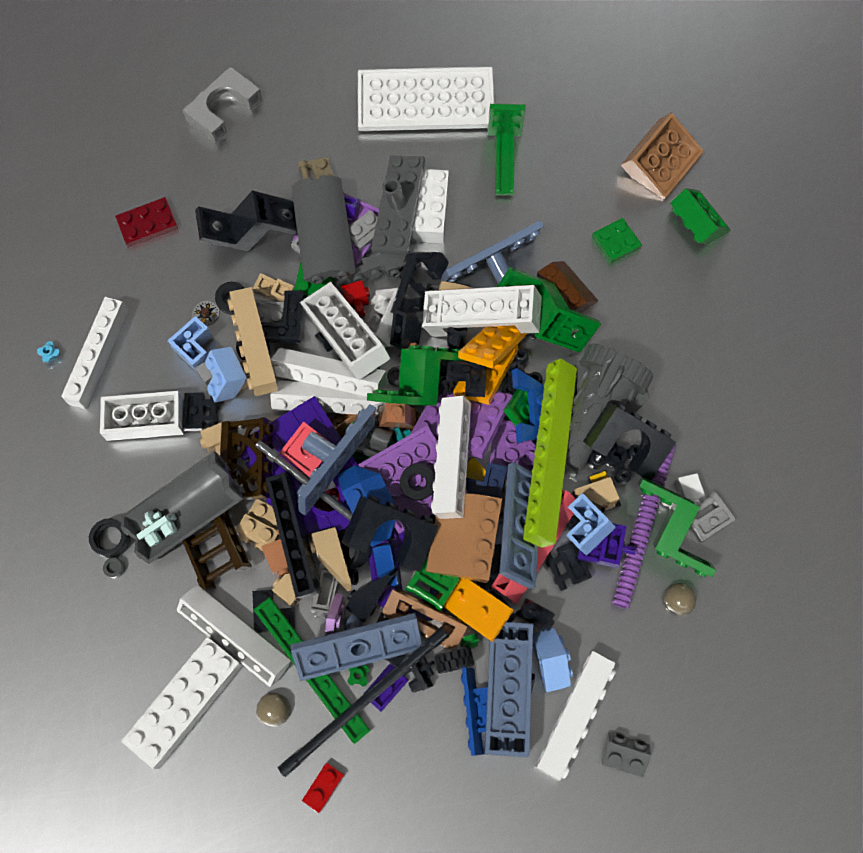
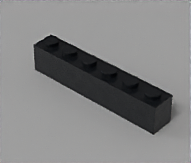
[265,472,322,599]

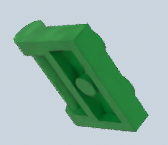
[405,559,460,612]

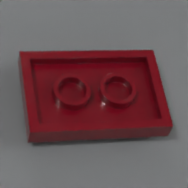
[115,197,178,248]

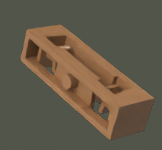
[382,586,468,649]

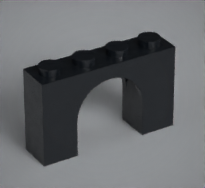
[583,401,676,480]
[341,494,439,572]

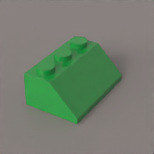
[670,188,731,244]

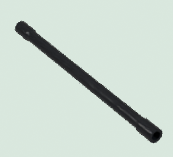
[278,627,449,777]

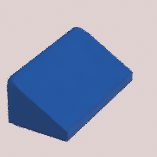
[373,544,400,586]

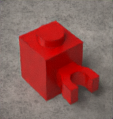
[341,280,371,317]

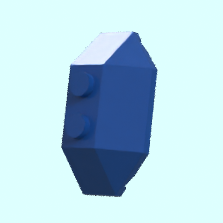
[337,466,396,547]

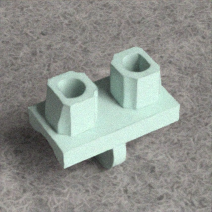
[137,510,177,547]

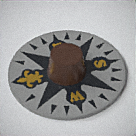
[192,301,220,326]

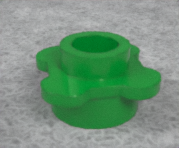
[460,633,481,649]
[347,665,369,687]

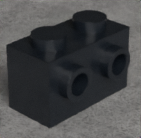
[390,306,423,349]

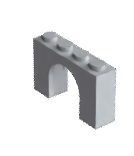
[182,67,263,143]

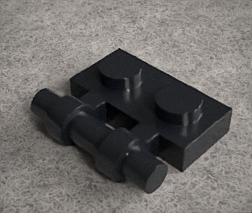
[182,392,219,431]
[545,542,592,592]

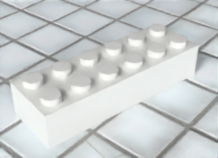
[300,282,390,381]
[121,637,243,769]

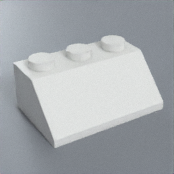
[362,288,411,347]

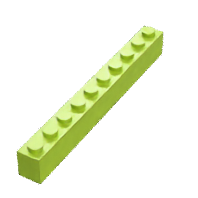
[523,358,577,548]

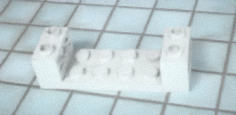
[422,285,542,337]

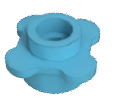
[37,341,60,363]

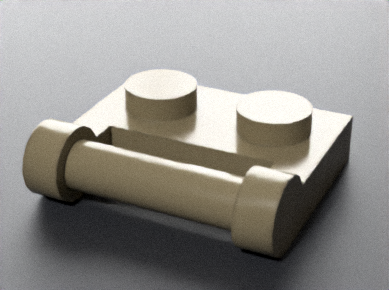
[297,156,333,179]

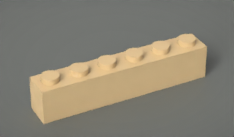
[227,287,278,396]

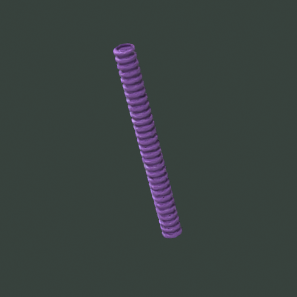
[612,444,676,609]

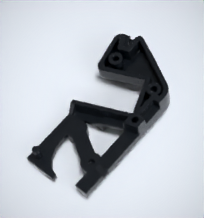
[390,252,449,327]

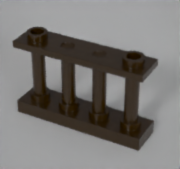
[182,511,252,590]

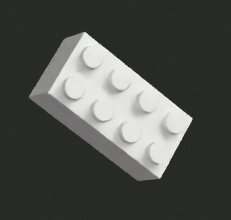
[410,169,449,244]
[100,391,184,441]

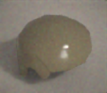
[664,583,696,616]
[256,693,291,727]

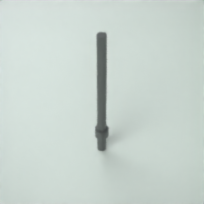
[255,440,353,521]

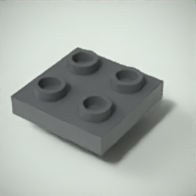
[354,411,394,457]

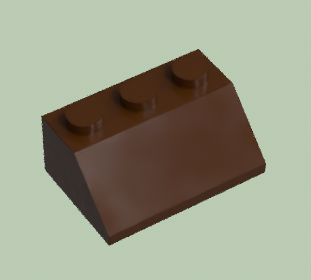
[537,261,598,313]

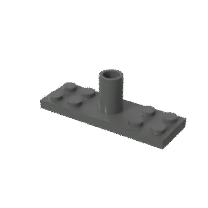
[371,156,426,255]

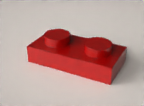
[302,762,344,813]

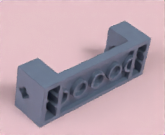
[483,622,533,757]

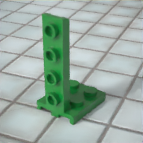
[488,104,525,196]

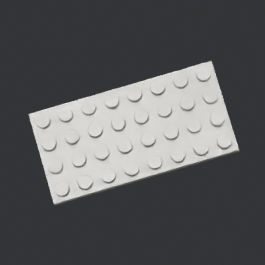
[358,67,494,131]

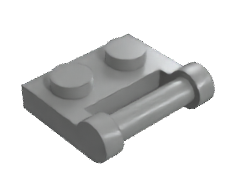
[691,491,736,541]

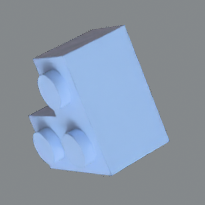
[168,316,213,373]
[205,347,247,402]
[566,493,616,556]
[533,628,573,692]

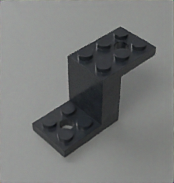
[195,190,298,251]

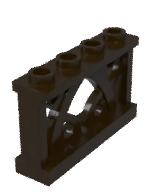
[220,417,274,500]

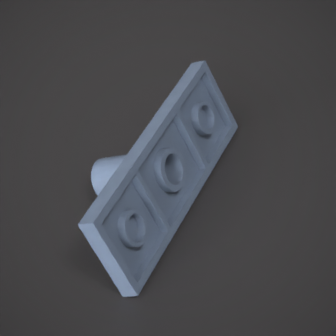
[440,220,544,284]
[297,404,376,516]
[495,462,538,589]
[290,613,422,681]

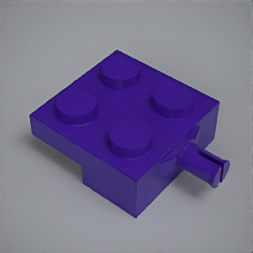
[577,523,637,568]

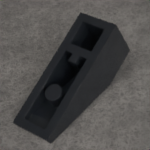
[345,567,400,623]

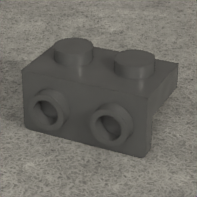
[601,732,651,777]

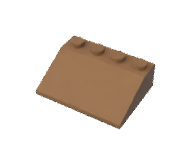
[621,112,704,199]
[426,493,502,583]

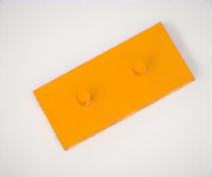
[437,578,514,642]

